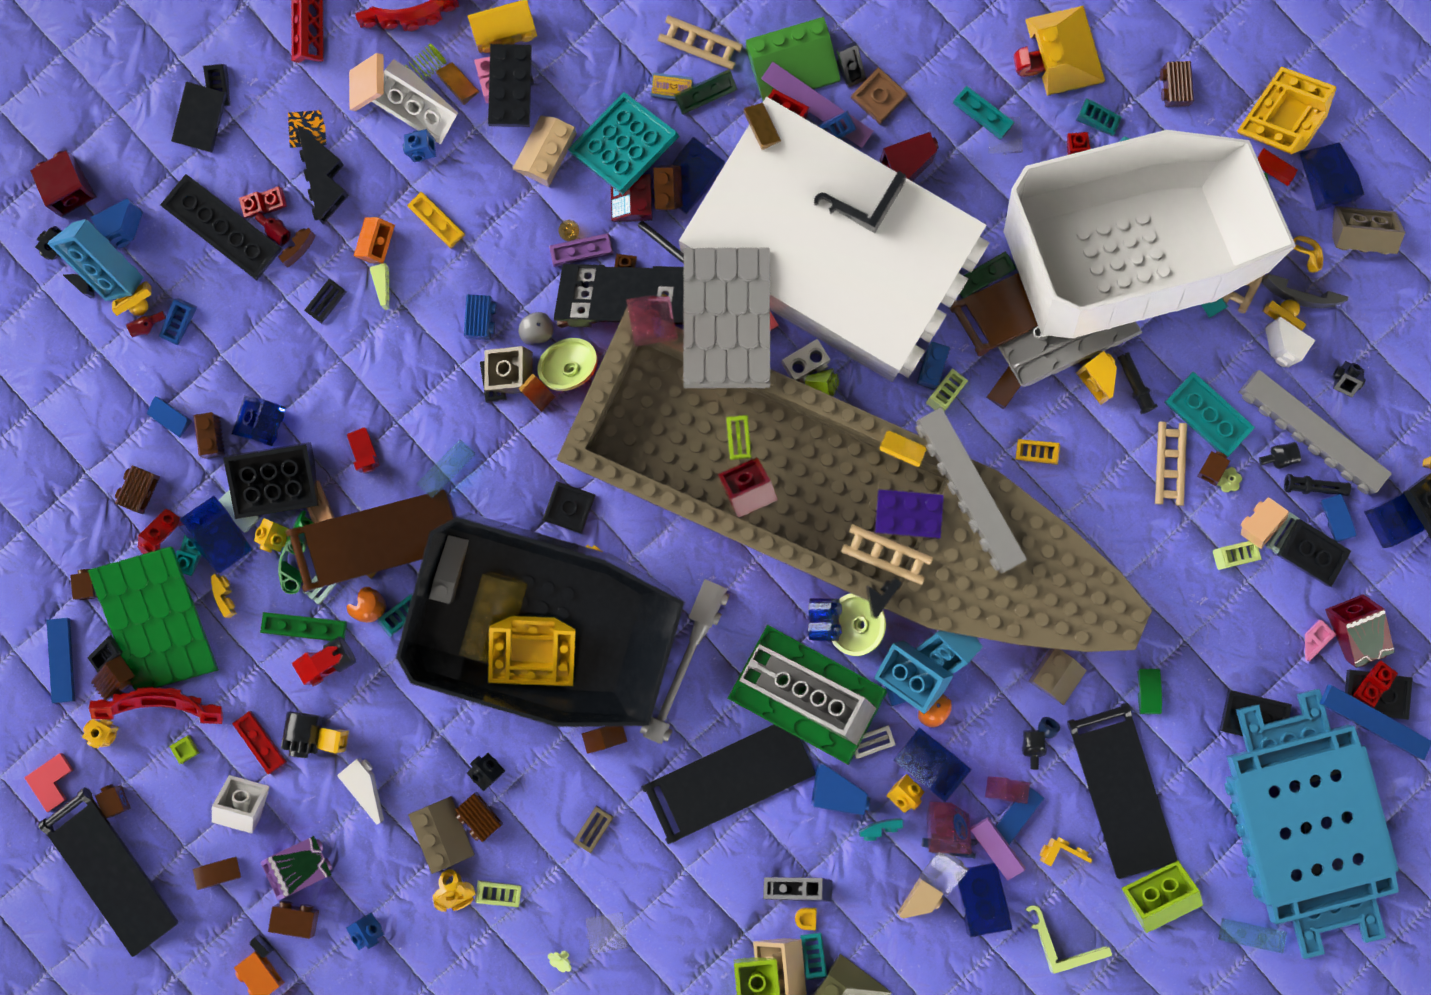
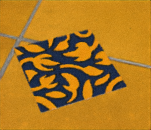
[288,110,326,148]

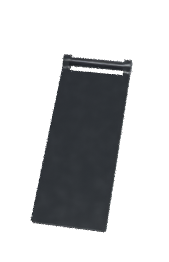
[1067,703,1177,879]
[641,724,816,845]
[38,787,179,957]

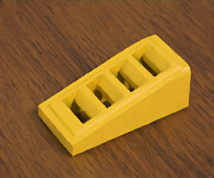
[1015,439,1060,465]

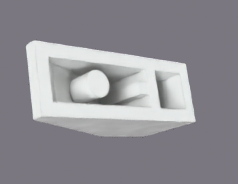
[337,758,384,825]

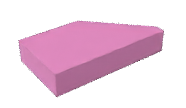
[1305,619,1337,661]

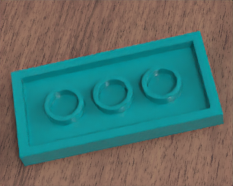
[1164,372,1255,458]

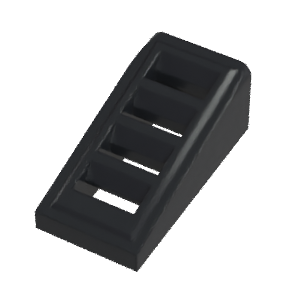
[203,64,230,106]
[88,635,123,672]

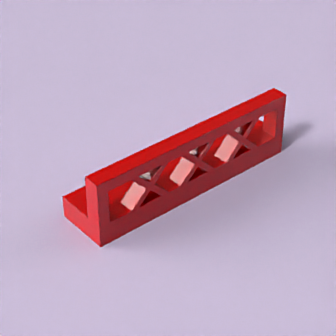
[291,0,323,63]

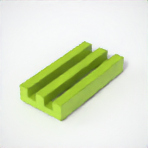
[726,415,752,461]

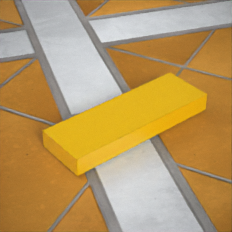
[407,191,465,249]

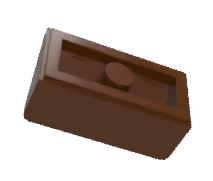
[986,366,1021,409]

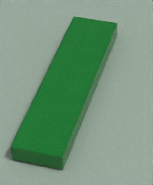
[260,612,347,641]

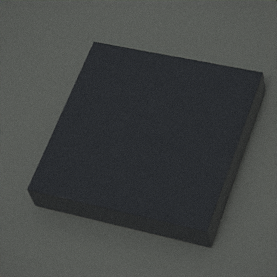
[542,481,596,534]

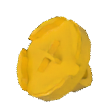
[432,869,476,912]

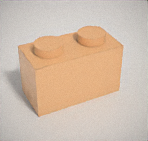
[1240,497,1289,549]

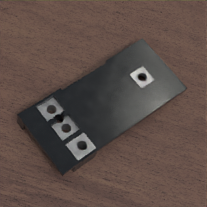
[554,264,684,327]

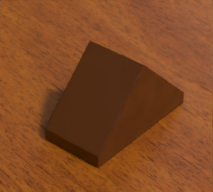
[581,726,628,754]

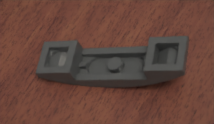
[1262,274,1348,308]

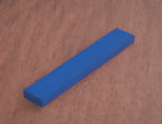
[1319,685,1431,760]

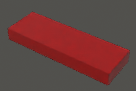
[232,711,287,775]

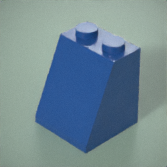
[811,762,870,815]

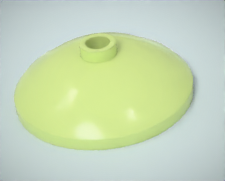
[537,338,598,391]
[827,593,886,656]

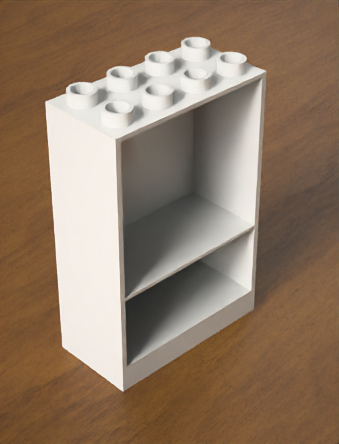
[679,97,990,382]

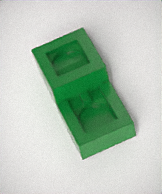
[1137,669,1162,714]

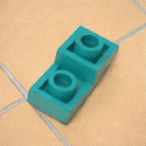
[176,529,208,576]
[859,818,903,841]

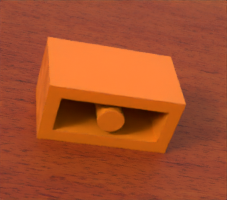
[354,217,395,264]
[234,951,285,995]

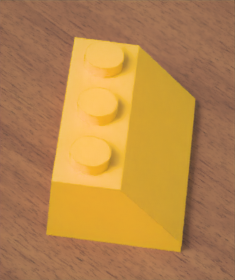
[467,0,537,53]

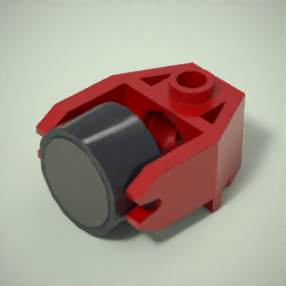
[292,636,356,686]

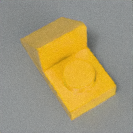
[317,728,349,753]

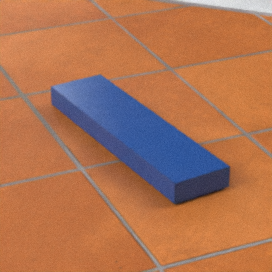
[46,618,75,703]

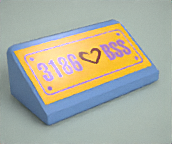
[651,73,693,100]

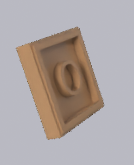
[851,67,908,124]

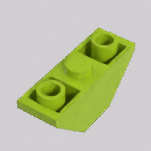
[805,368,839,397]

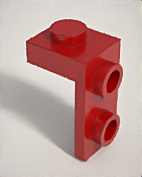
[347,427,381,474]
[137,509,182,554]

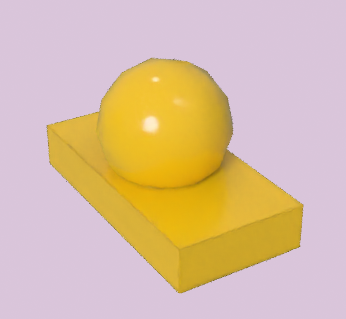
[112,281,152,316]
[1262,299,1306,331]

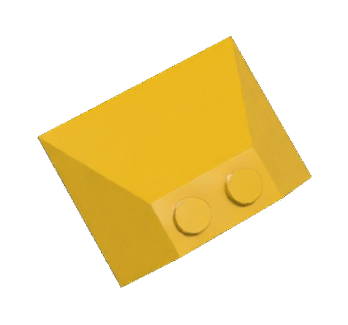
[1025,6,1105,96]
[1237,67,1336,154]
[488,616,575,686]

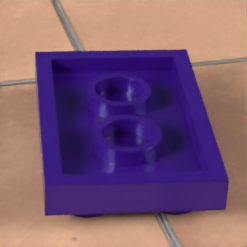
[875,489,944,539]

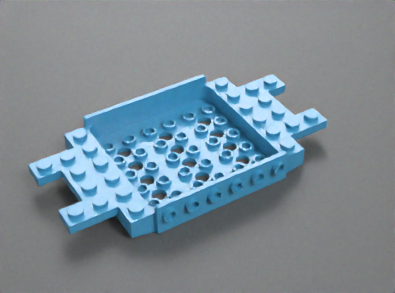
[1225,689,1399,959]

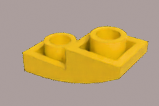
[211,574,237,618]

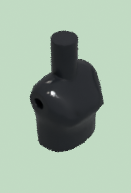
[1259,442,1301,469]
[1022,730,1047,770]

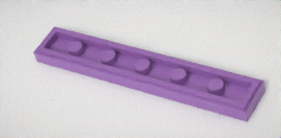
[761,62,873,148]

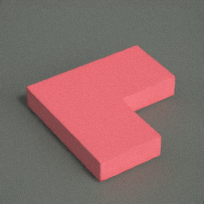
[24,753,73,812]

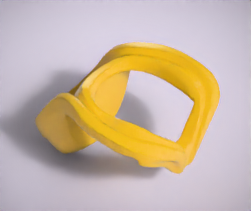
[1288,236,1323,273]

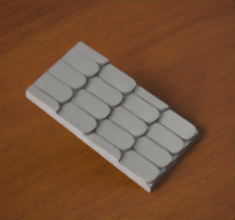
[683,248,770,388]
[998,322,1143,387]

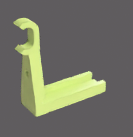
[1025,906,1113,974]

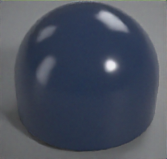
[1038,717,1060,739]

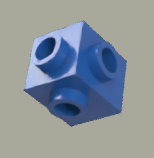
[402,129,436,162]
[346,912,384,950]

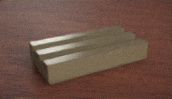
[573,806,614,854]

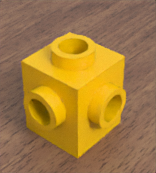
[254,518,289,553]
[82,719,119,749]
[886,774,925,813]

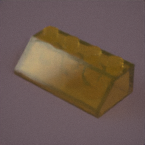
[459,571,527,662]

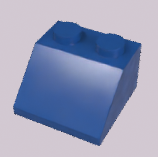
[90,198,143,249]

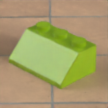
[1122,860,1203,934]
[733,957,780,995]

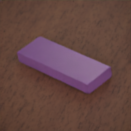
[549,233,613,267]
[971,817,1025,881]

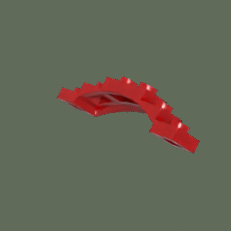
[355,0,460,31]
[89,687,223,724]

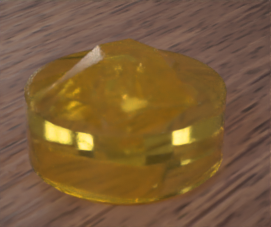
[559,219,579,241]

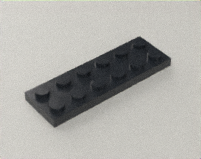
[160,174,282,281]

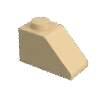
[897,877,944,919]

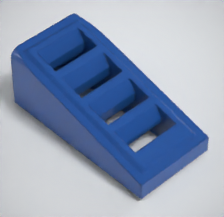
[817,111,857,139]
[159,298,197,345]

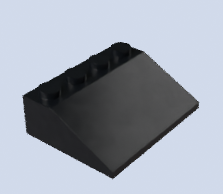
[223,442,319,519]

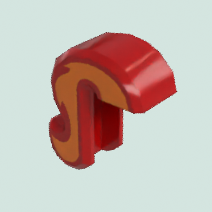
[1013,46,1046,77]

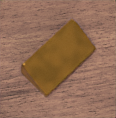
[436,62,479,105]
[744,103,781,150]

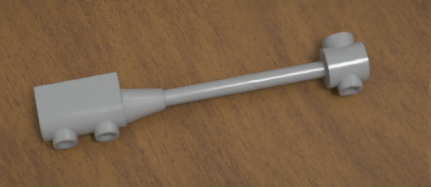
[640,579,730,744]

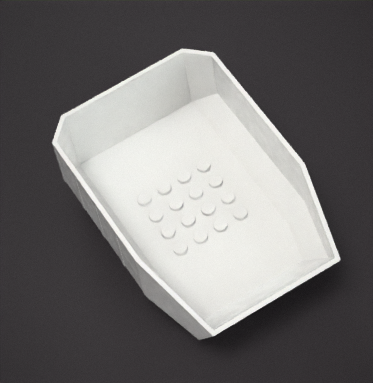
[1004,130,1296,339]

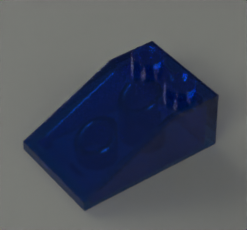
[672,136,725,215]
[1299,142,1364,211]
[1364,493,1425,548]
[954,863,1012,937]

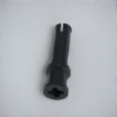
[1117,352,1158,415]
[1284,474,1351,496]

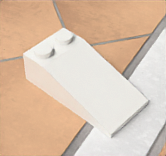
[372,59,458,145]

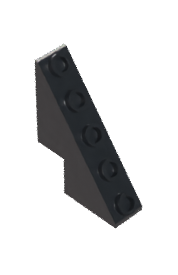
[295,125,349,224]

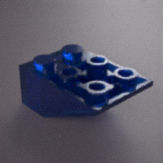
[179,496,253,575]
[893,728,972,802]

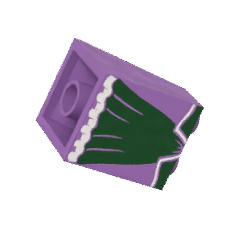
[260,836,332,900]

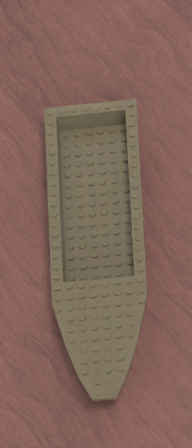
[556,305,1152,652]

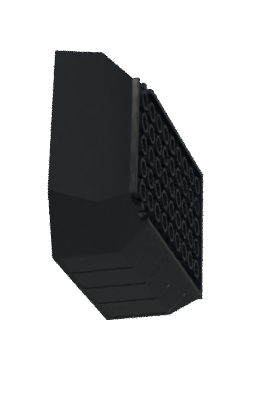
[396,512,685,727]

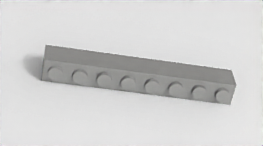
[1239,370,1392,495]
[915,407,1027,573]

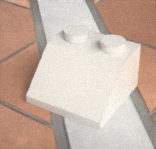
[1265,317,1315,368]
[212,775,269,834]

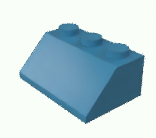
[916,631,983,674]
[874,640,954,714]

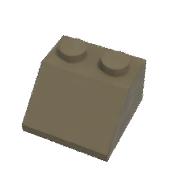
[484,346,533,394]
[1029,648,1087,705]

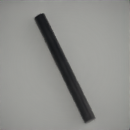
[638,221,684,264]

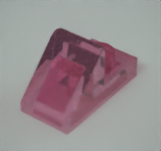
[985,777,1030,804]

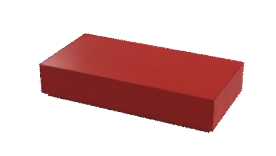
[1257,148,1298,186]

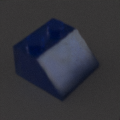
[231,395,286,446]

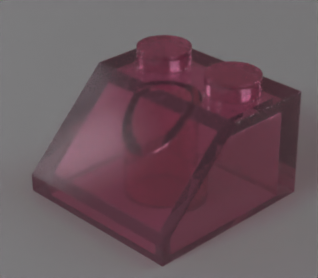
[626,296,677,347]

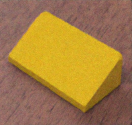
[880,430,926,467]

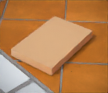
[349,53,384,111]

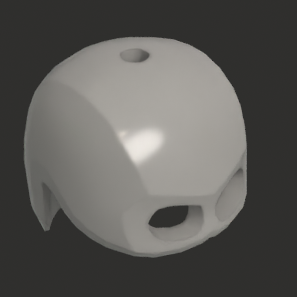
[518,312,553,345]

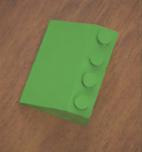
[746,17,841,101]

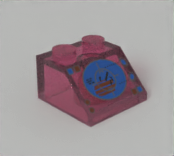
[927,802,972,854]

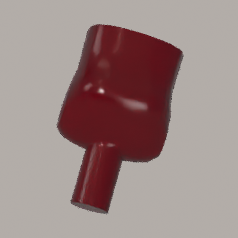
[255,213,291,247]
[126,311,166,338]

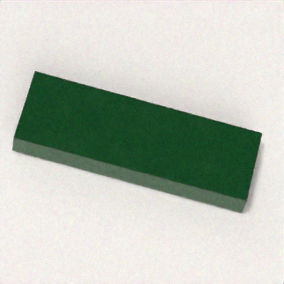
[674,70,738,115]
[959,251,1016,299]

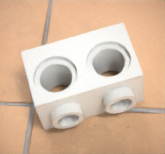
[782,339,830,383]

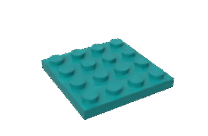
[568,92,680,195]

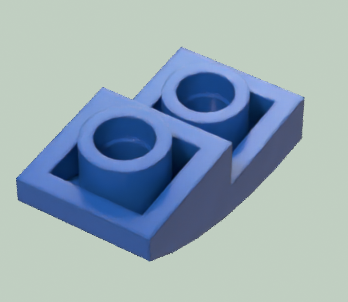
[1320,494,1356,542]

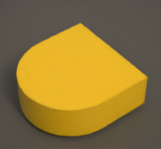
[795,907,817,930]

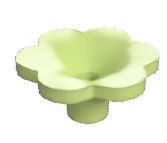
[1217,467,1242,493]
[548,951,572,972]

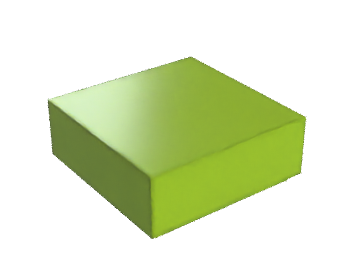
[169,735,200,764]

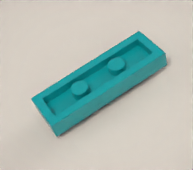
[953,86,1014,140]

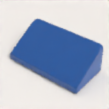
[147,396,192,437]

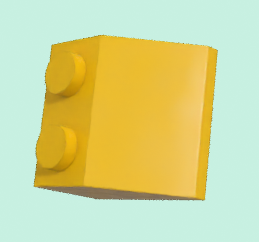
[1076,351,1117,405]

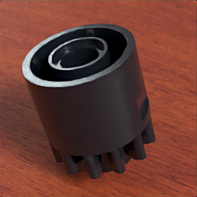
[281,712,323,758]

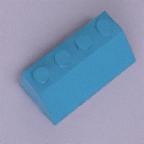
[47,219,144,301]

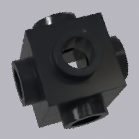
[35,226,62,260]
[1332,361,1366,397]
[467,753,505,792]

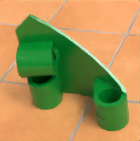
[278,510,313,594]

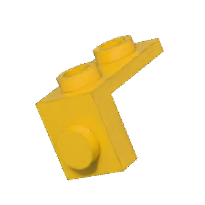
[1040,837,1093,866]

